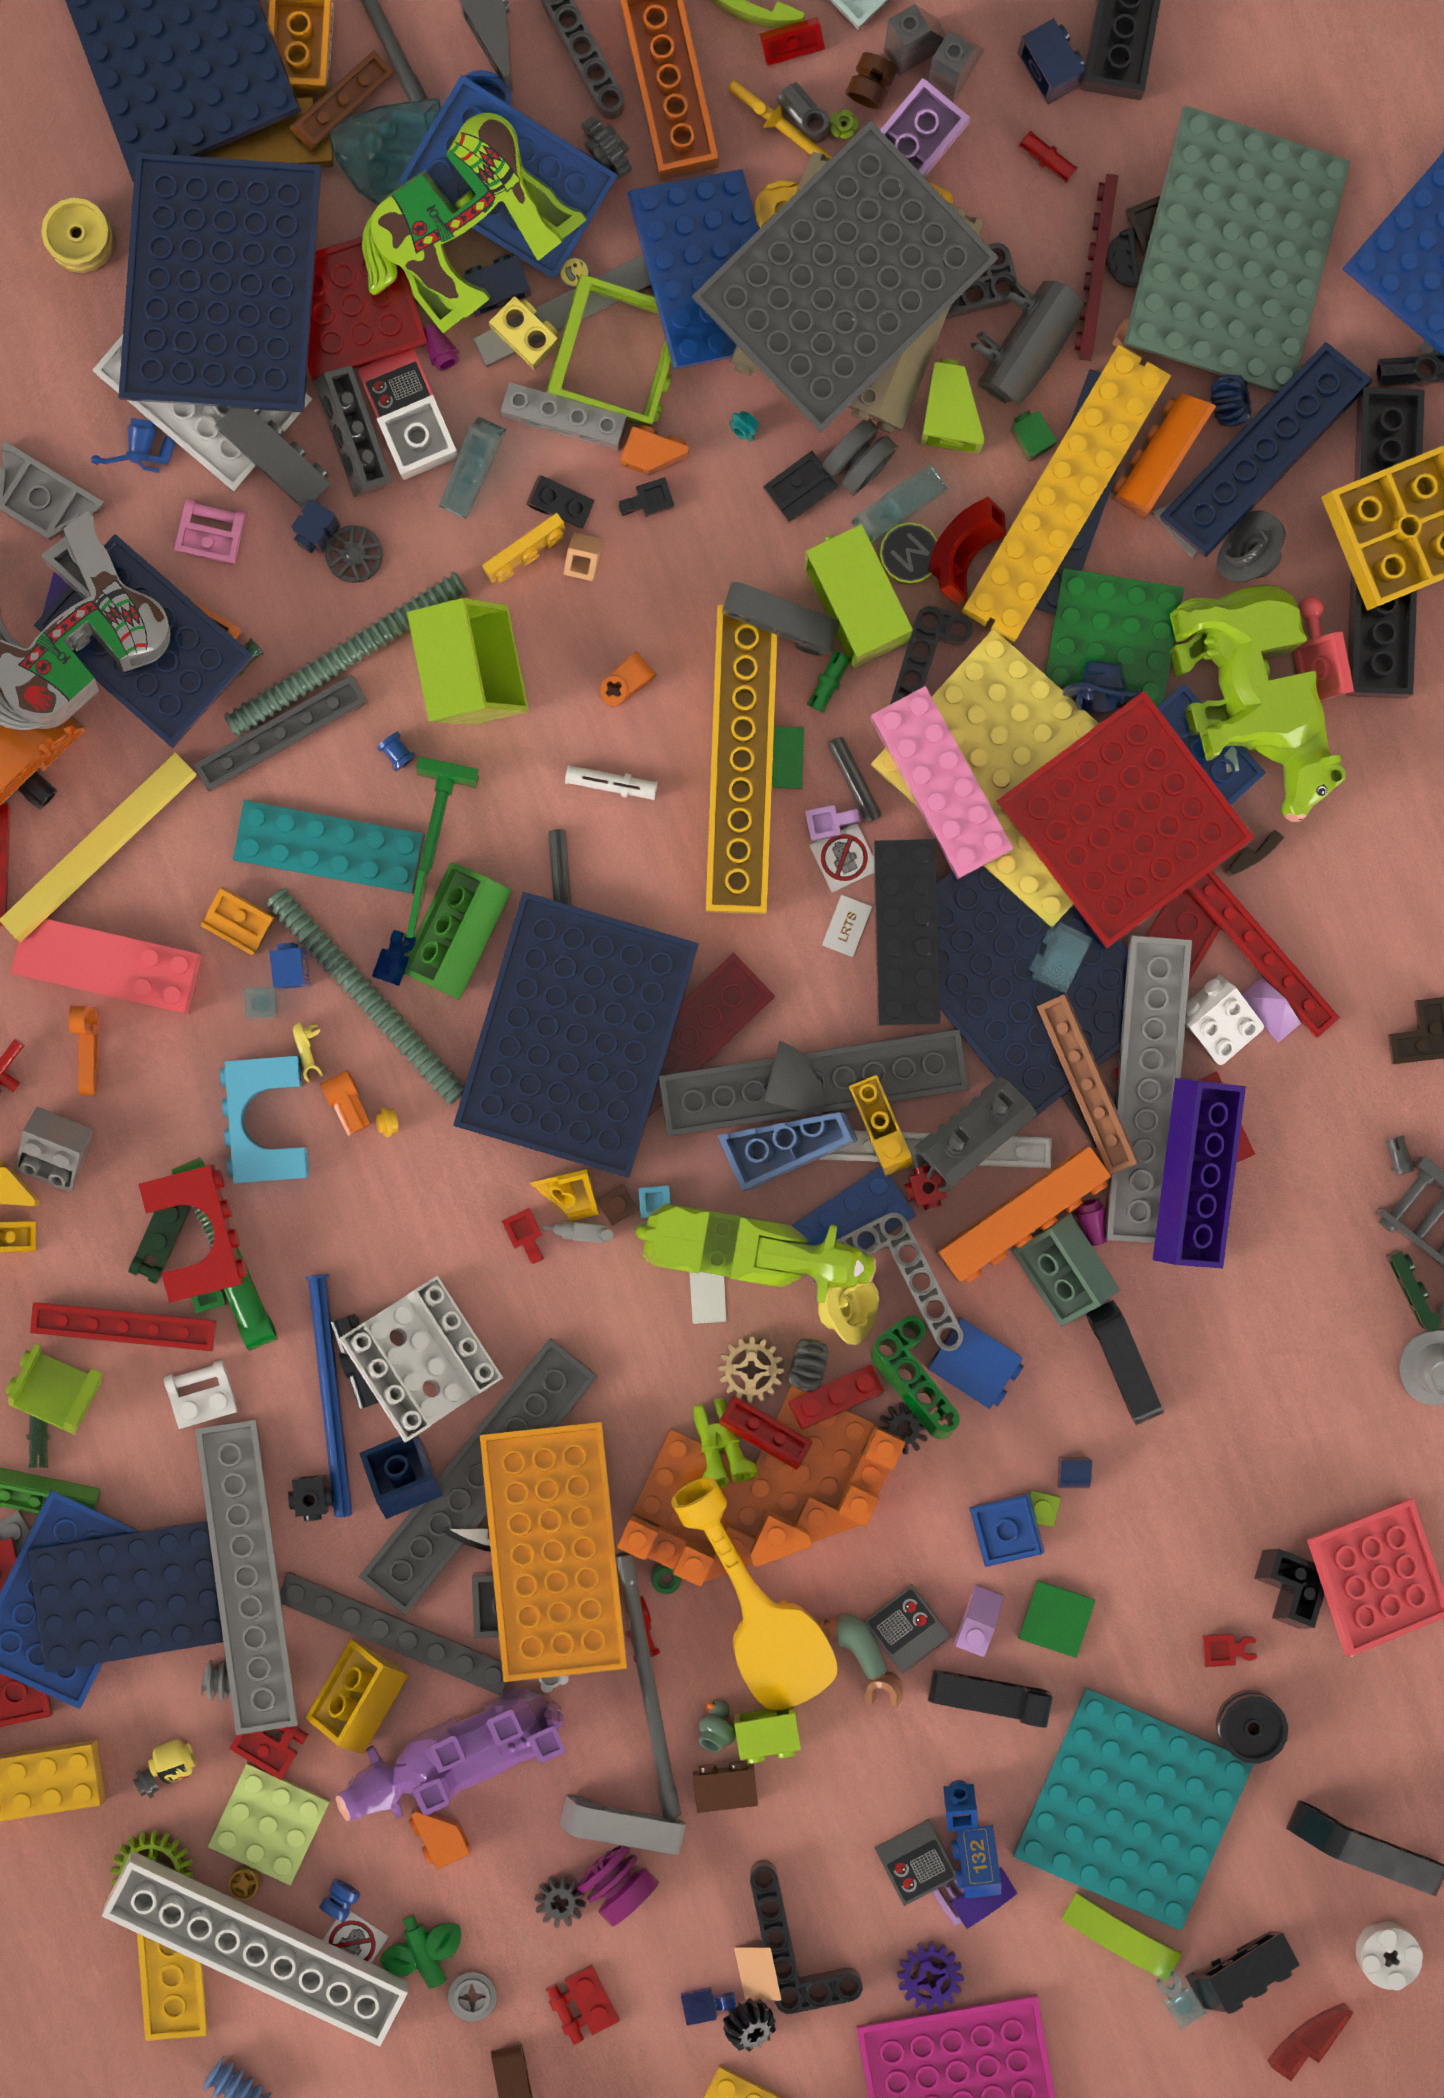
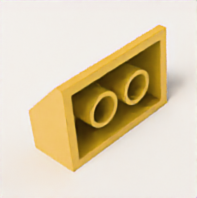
[305,1638,409,1755]

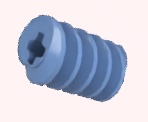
[203,2055,272,2098]

